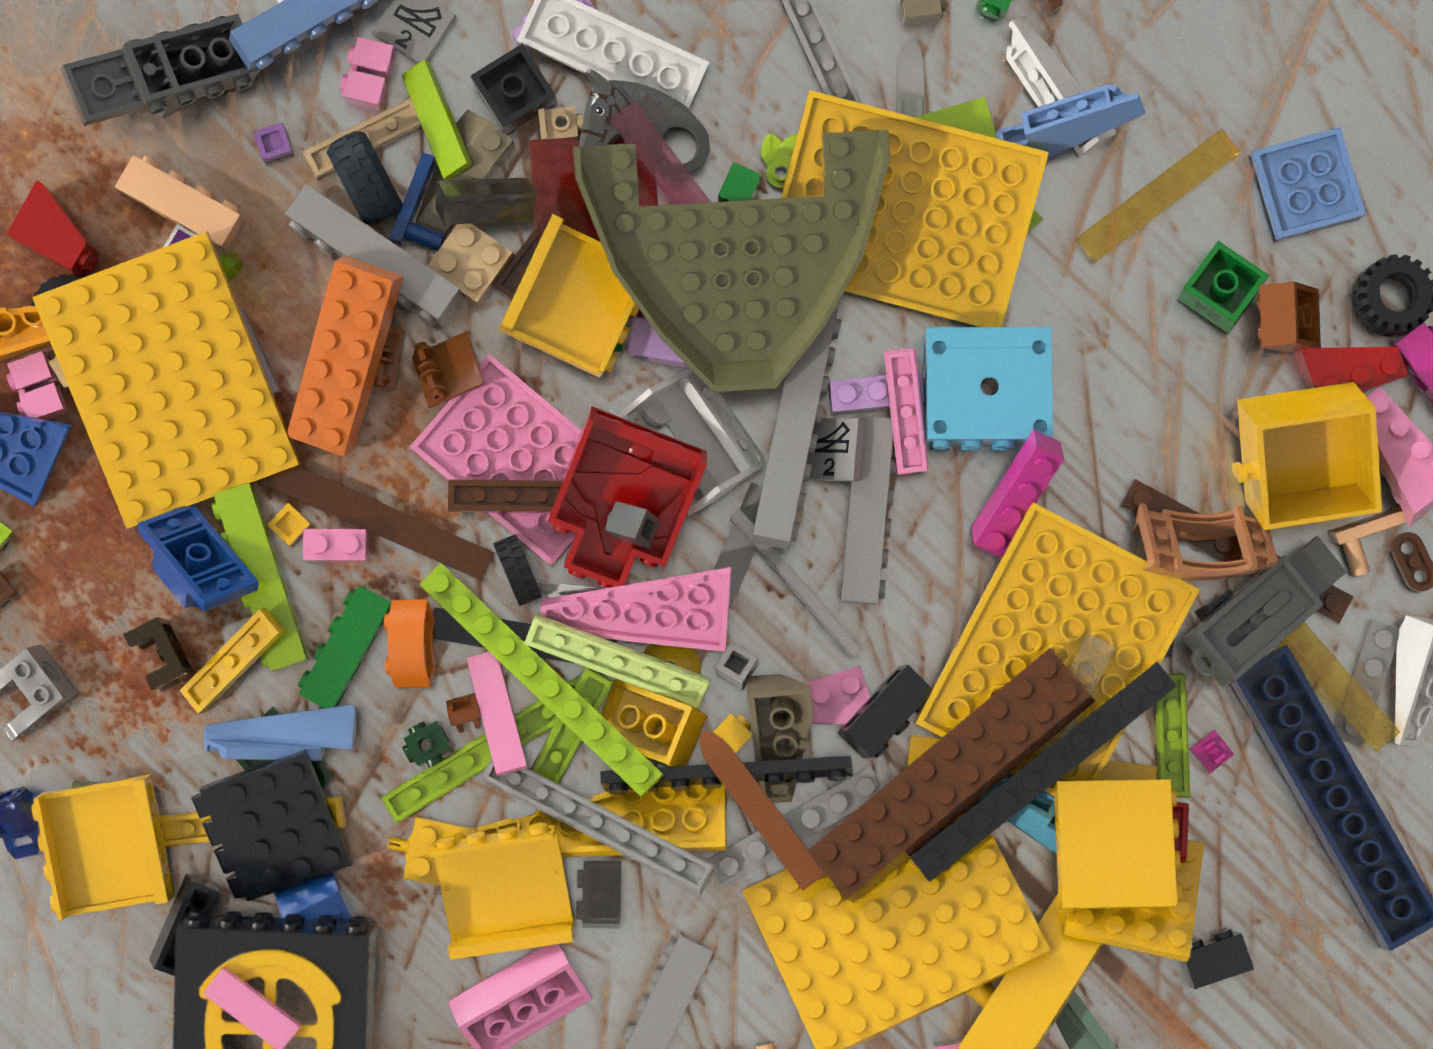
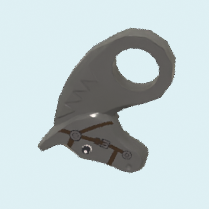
[579,68,710,176]

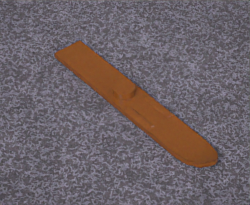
[700,730,826,890]

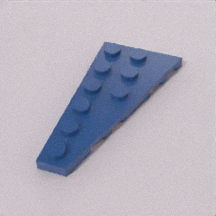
[0,411,73,507]

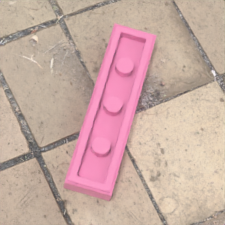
[884,347,929,475]
[466,652,527,776]

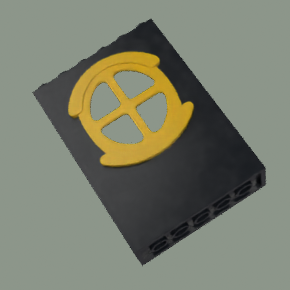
[173,910,377,1049]

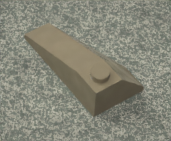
[415,109,516,235]
[747,674,813,803]

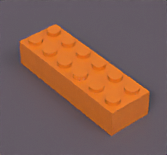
[287,256,404,457]

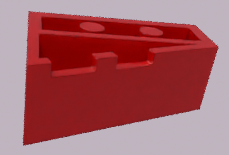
[1293,347,1409,393]

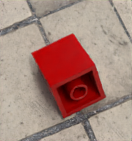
[6,180,99,278]

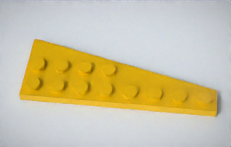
[477,784,726,857]

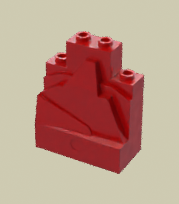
[548,406,707,588]

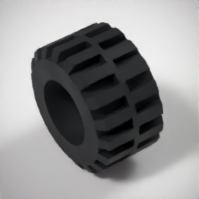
[1352,254,1433,336]

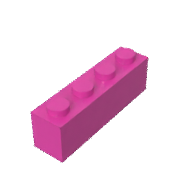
[1391,322,1433,406]
[971,429,1064,557]

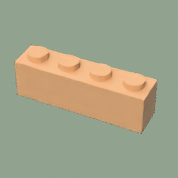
[115,156,244,252]

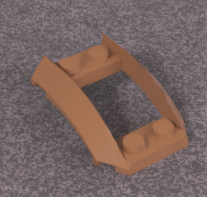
[1134,503,1279,581]

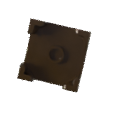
[123,617,195,692]

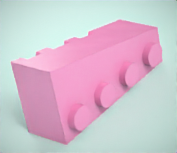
[1366,386,1433,527]

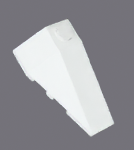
[1395,615,1433,746]

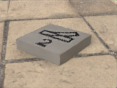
[372,0,457,64]
[806,418,866,482]

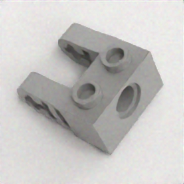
[0,644,78,742]

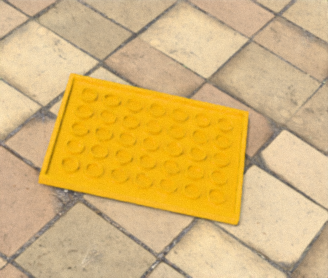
[781,90,1049,327]
[32,231,300,529]
[915,502,1200,795]
[742,802,1051,1049]

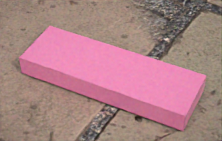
[203,966,301,1049]

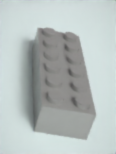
[285,184,464,328]

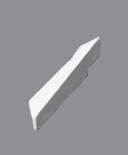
[1006,16,1116,157]

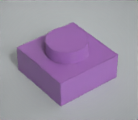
[253,122,293,163]

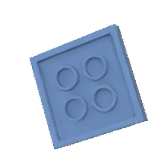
[1250,127,1366,241]

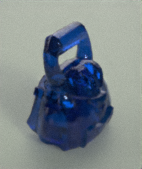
[0,787,40,859]

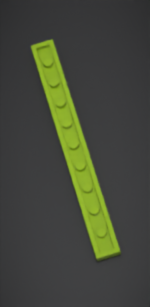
[419,563,664,798]

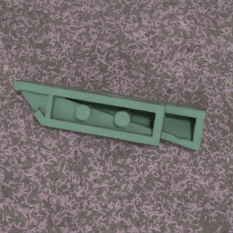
[1055,991,1117,1049]

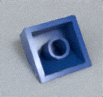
[274,871,356,920]

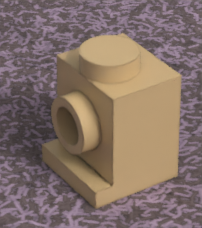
[538,106,583,145]

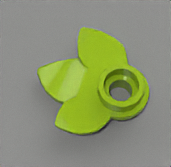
[761,133,798,189]

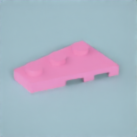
[805,666,870,725]

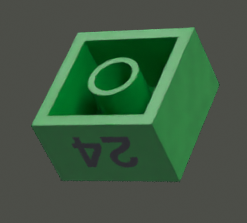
[1178,241,1269,334]

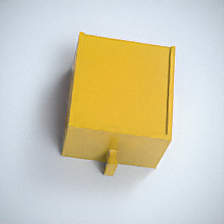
[1232,382,1382,530]

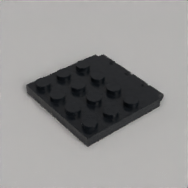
[191,749,353,902]

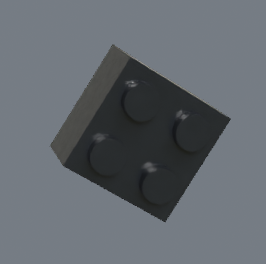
[470,43,557,134]

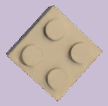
[427,217,514,308]

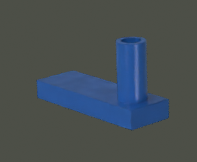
[389,152,446,251]

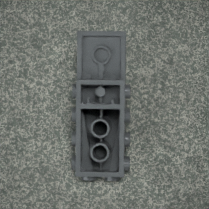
[61,14,261,126]

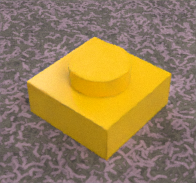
[267,503,312,547]

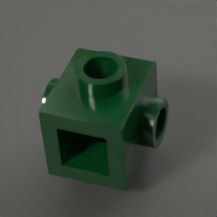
[402,721,453,769]

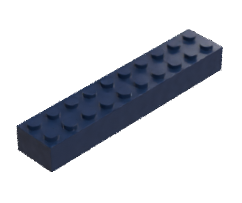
[1231,645,1433,951]

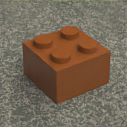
[1257,281,1321,353]

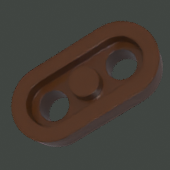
[1390,532,1433,592]

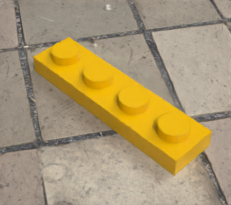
[180,608,284,714]

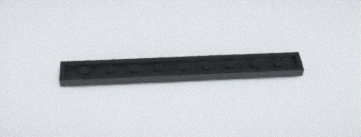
[910,662,1177,882]

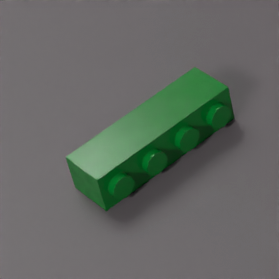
[298,585,392,708]

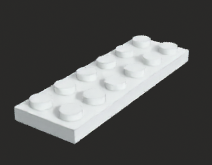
[516,0,709,109]

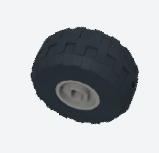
[326,131,403,225]

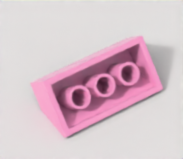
[448,944,592,1049]

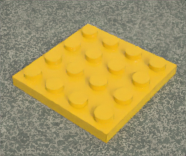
[1063,840,1205,962]

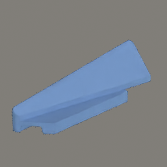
[204,705,356,760]

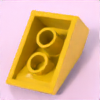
[601,679,707,767]

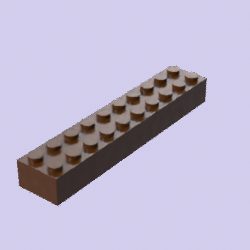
[808,648,1095,903]

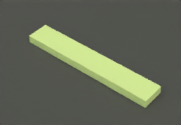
[524,613,711,709]

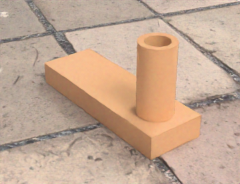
[1328,506,1427,577]

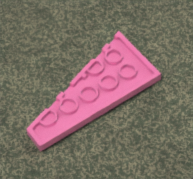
[540,567,732,652]

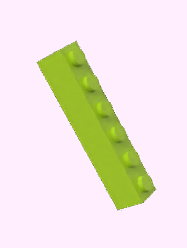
[211,482,310,672]

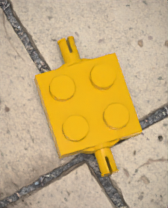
[387,816,477,886]

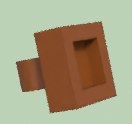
[446,693,481,733]

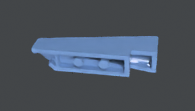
[996,84,1145,158]

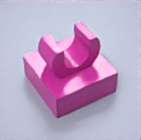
[1189,730,1234,774]

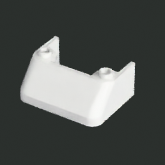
[619,368,764,516]

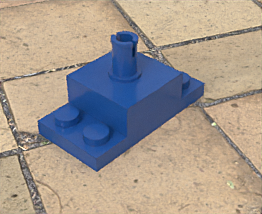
[138,504,259,611]

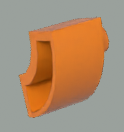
[384,600,436,688]

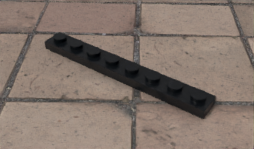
[600,756,853,794]

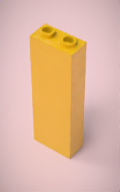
[958,894,1104,1049]

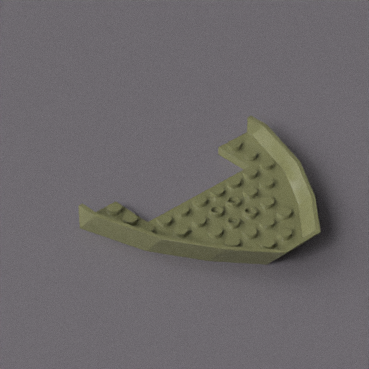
[572,130,890,392]

